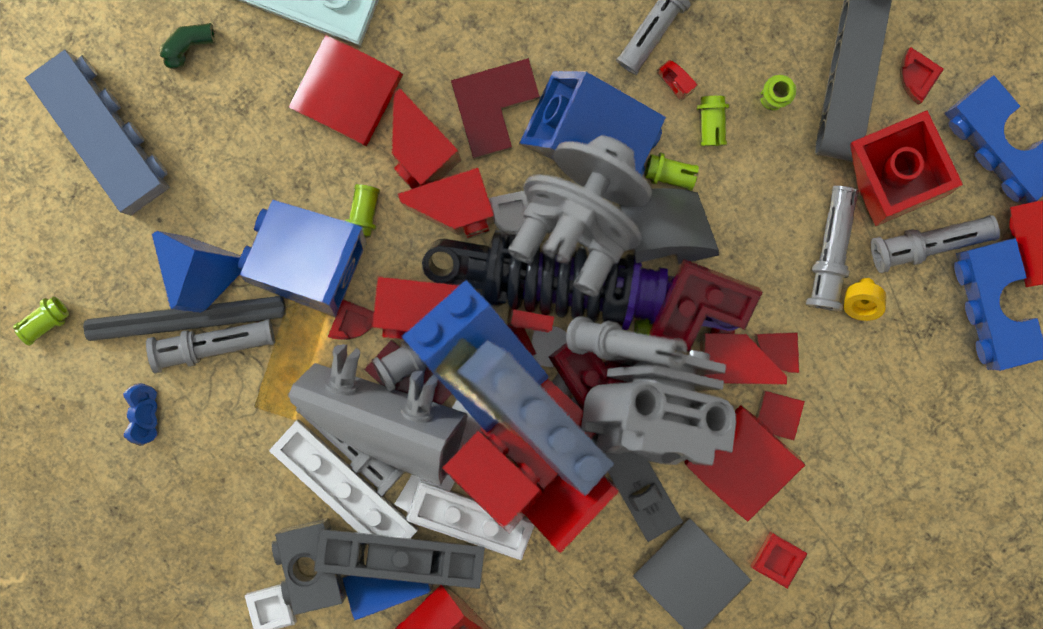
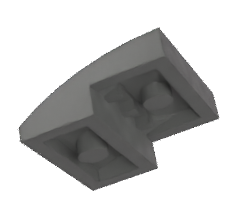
[618,188,719,265]
[633,519,752,629]

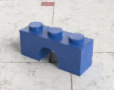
[944,75,1043,204]
[954,238,1043,371]

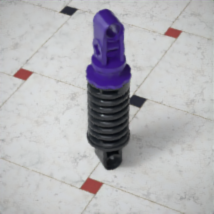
[422,230,739,331]

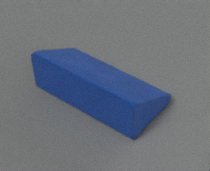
[343,575,433,620]

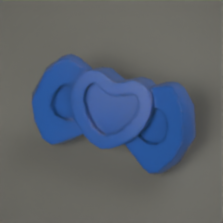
[123,383,157,446]

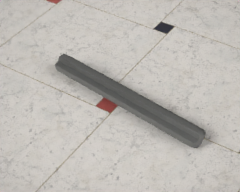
[83,296,286,341]

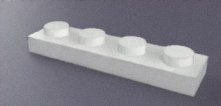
[269,420,418,538]

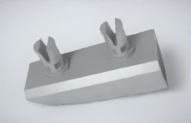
[288,344,468,486]

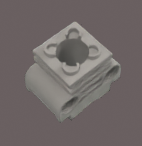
[581,350,736,465]

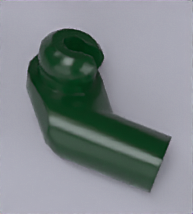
[160,23,215,69]

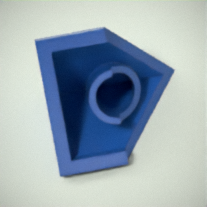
[152,231,242,313]

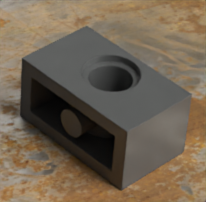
[272,518,347,615]

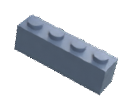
[25,50,170,216]
[457,340,614,495]

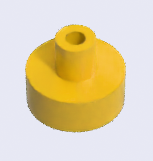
[844,278,887,321]

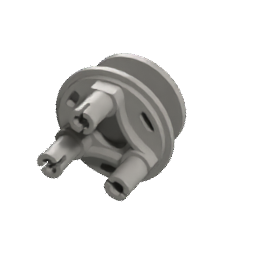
[508,135,652,296]

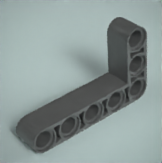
[815,0,892,162]

